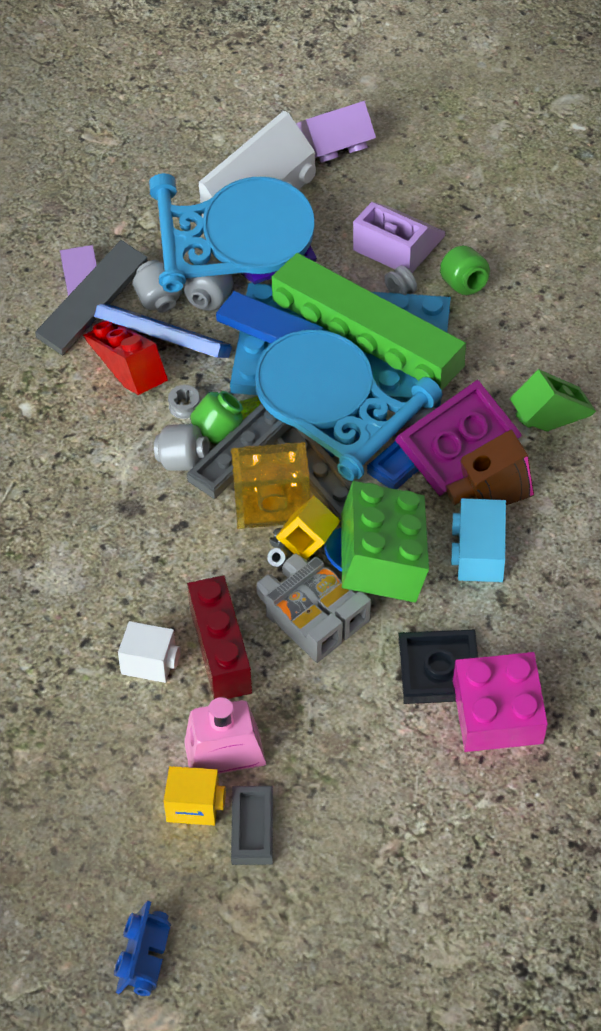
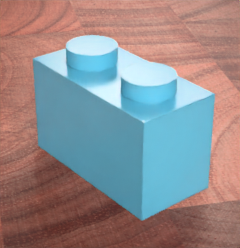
[451,498,506,582]

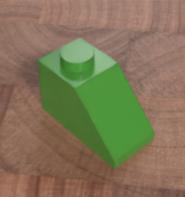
[510,369,596,432]

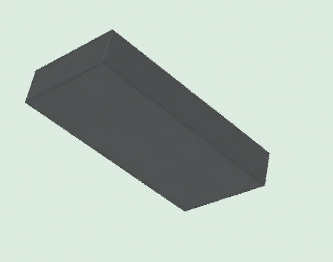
[231,786,273,865]

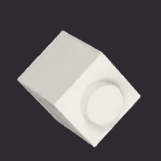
[118,621,180,683]

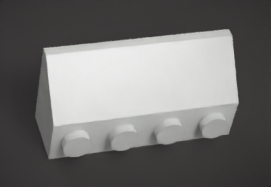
[199,111,316,218]

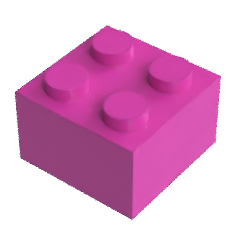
[453,652,548,752]

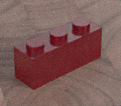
[187,575,252,699]

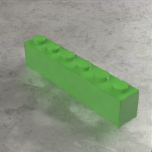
[272,253,466,390]

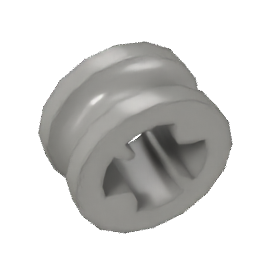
[385,265,417,295]
[168,385,200,419]

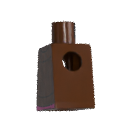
[445,429,534,506]

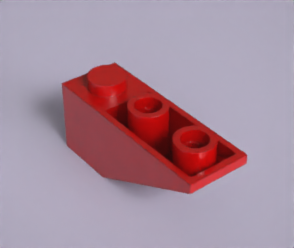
[83,321,168,395]

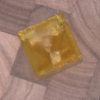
[231,442,310,529]

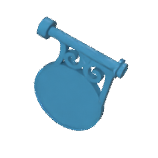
[149,173,315,293]
[255,330,443,481]

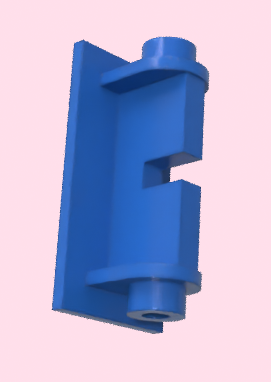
[114,901,171,996]

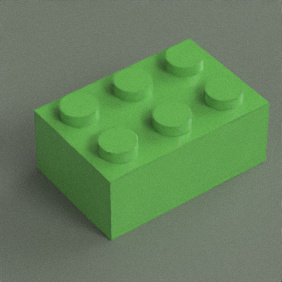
[341,481,429,603]

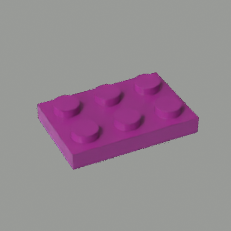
[395,379,522,496]

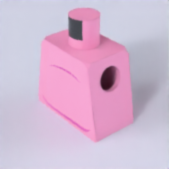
[184,697,266,774]

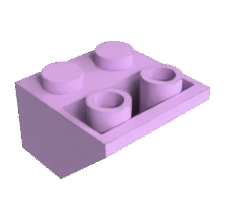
[353,202,445,273]

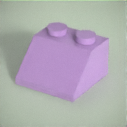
[296,101,376,163]

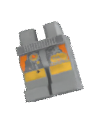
[257,553,371,663]

